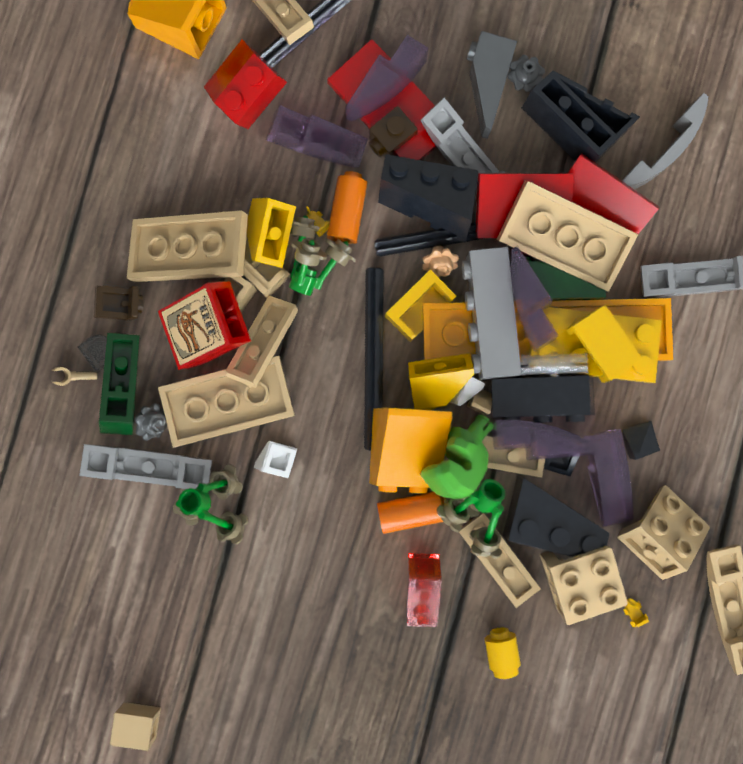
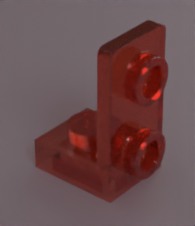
[407,553,442,627]

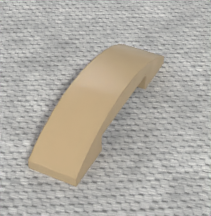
[707,544,743,675]

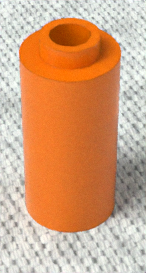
[327,171,368,244]
[377,492,446,534]

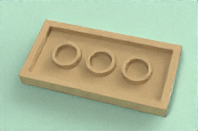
[496,181,638,292]
[127,210,248,282]
[158,356,295,448]

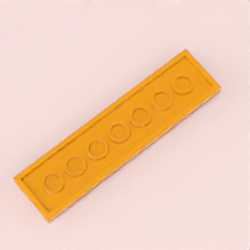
[422,298,673,364]

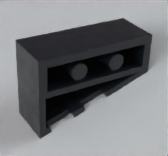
[521,70,640,163]
[378,154,478,243]
[492,376,595,423]
[503,476,610,557]

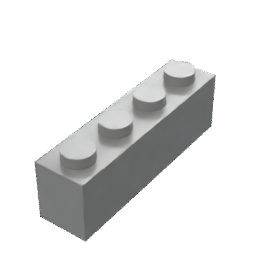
[462,247,522,380]

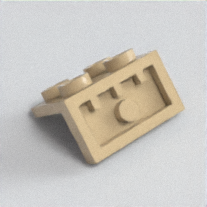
[617,485,710,580]
[540,546,628,626]

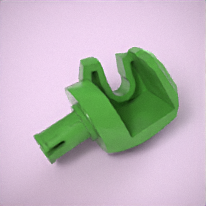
[420,415,494,499]

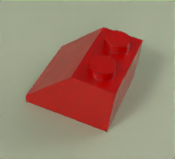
[204,39,287,129]

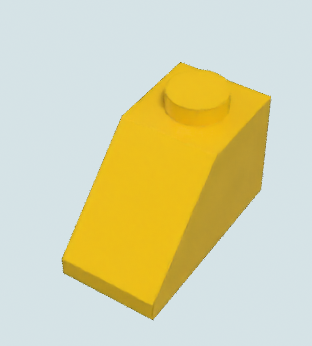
[246,198,296,268]
[408,353,474,410]

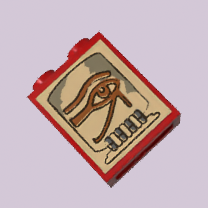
[158,281,251,370]

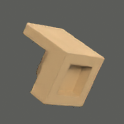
[223,276,257,313]
[110,703,161,751]

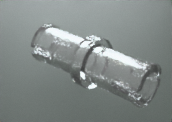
[521,351,588,377]

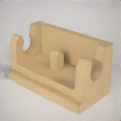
[243,234,290,298]

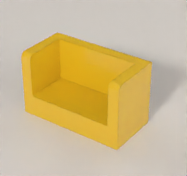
[385,269,456,342]
[566,305,643,383]

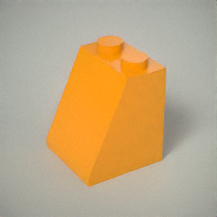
[127,0,227,60]
[369,408,452,494]

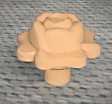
[422,246,459,277]

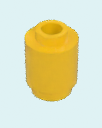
[485,627,521,679]

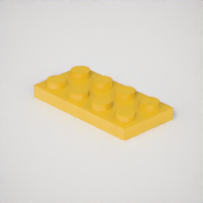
[527,306,662,383]

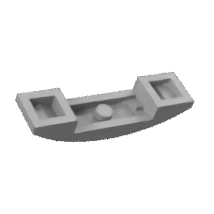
[622,93,708,190]
[420,98,505,194]
[640,256,743,297]
[79,444,212,489]

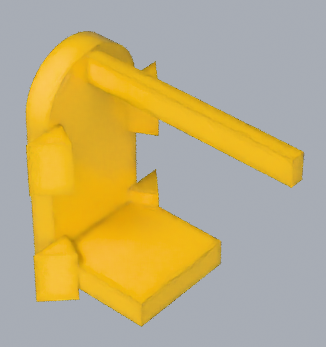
[306,206,329,237]
[623,598,649,628]

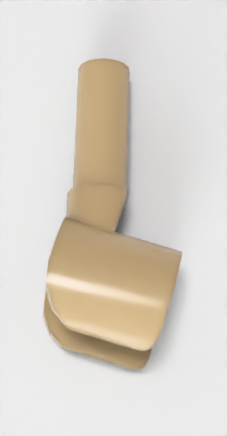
[51,367,98,386]

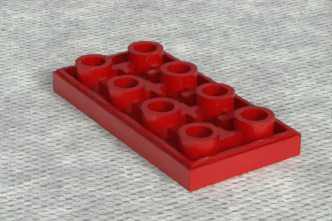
[327,39,437,160]

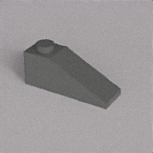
[467,31,517,139]

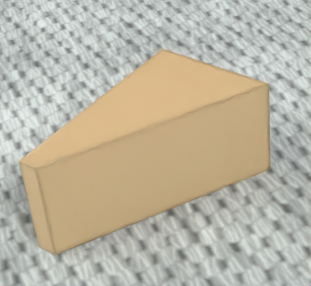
[467,389,492,415]

